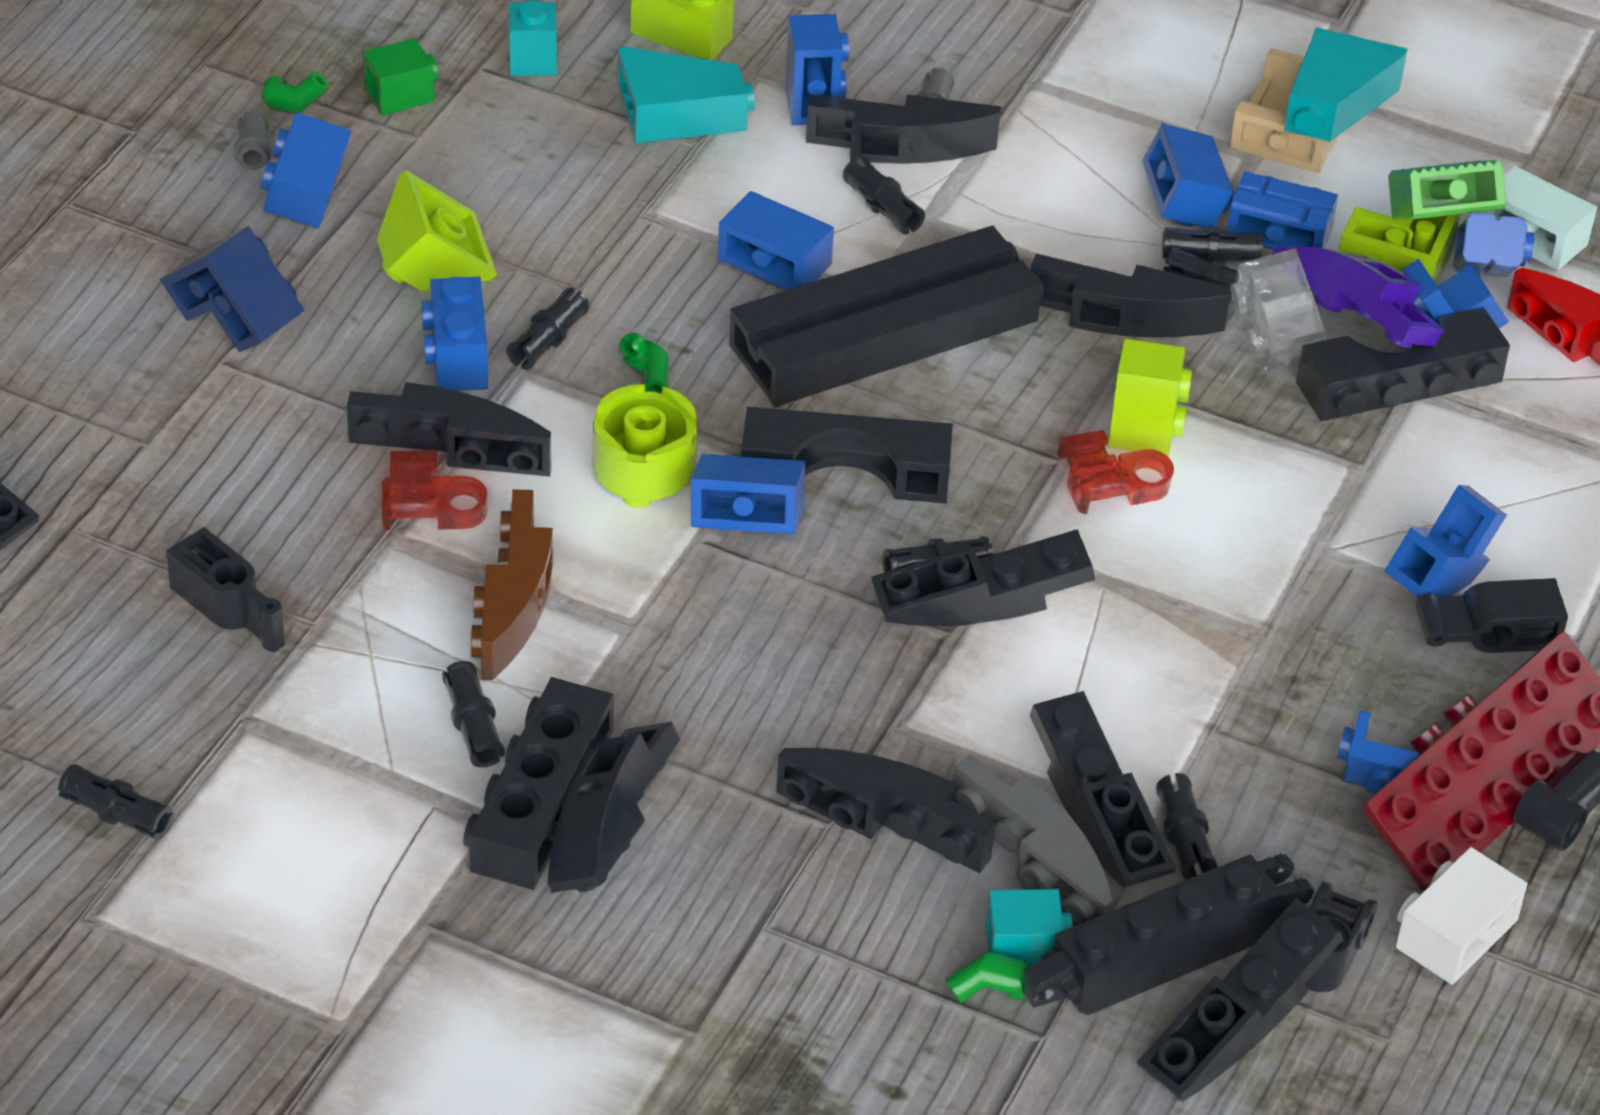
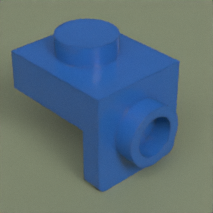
[1337,711,1419,793]

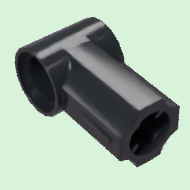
[1513,749,1600,851]

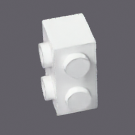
[1396,847,1528,985]

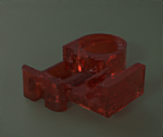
[1057,430,1174,514]
[382,450,488,530]

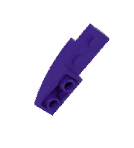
[1271,246,1444,348]

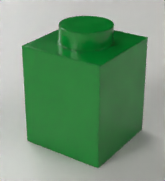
[363,38,439,116]

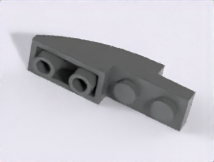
[953,755,1113,926]

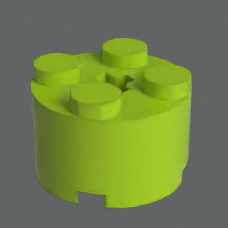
[593,384,697,508]

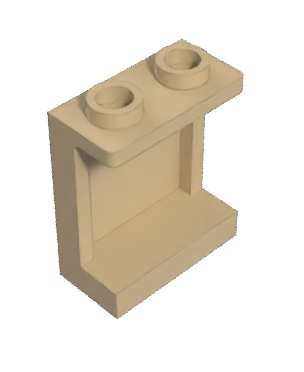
[1230,48,1338,174]

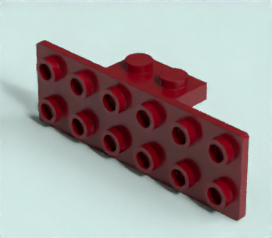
[1362,632,1600,892]

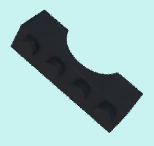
[1296,307,1510,421]
[741,407,953,504]

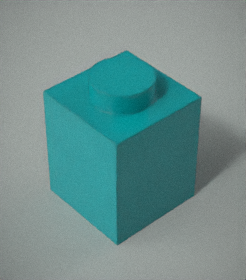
[509,0,557,76]
[985,889,1073,967]

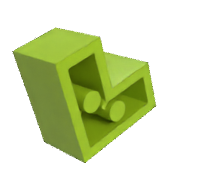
[630,0,734,60]
[1338,207,1461,284]
[1108,338,1192,457]

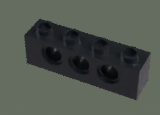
[463,677,614,890]

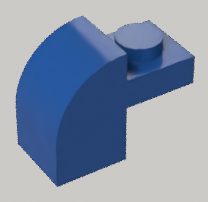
[1402,259,1509,328]
[1384,485,1507,597]

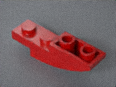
[1507,267,1600,366]

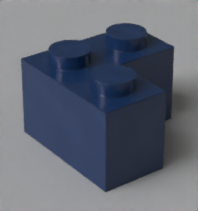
[159,226,305,352]

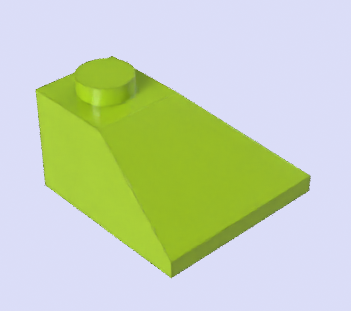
[376,170,497,292]

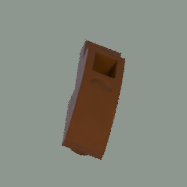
[471,489,553,680]

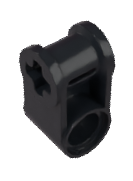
[1305,881,1378,992]

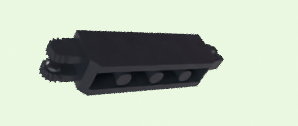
[1022,853,1315,1015]

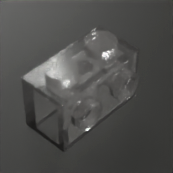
[1230,248,1327,372]

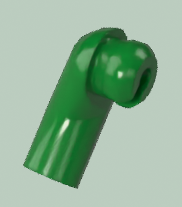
[261,71,329,114]
[618,332,669,393]
[945,951,1030,1004]

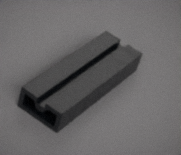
[729,225,1044,407]

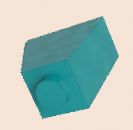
[1284,27,1408,142]
[618,47,755,143]

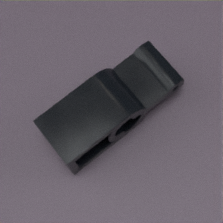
[166,527,285,652]
[1416,578,1568,653]

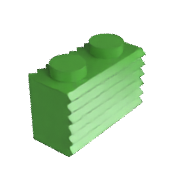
[1388,160,1506,219]

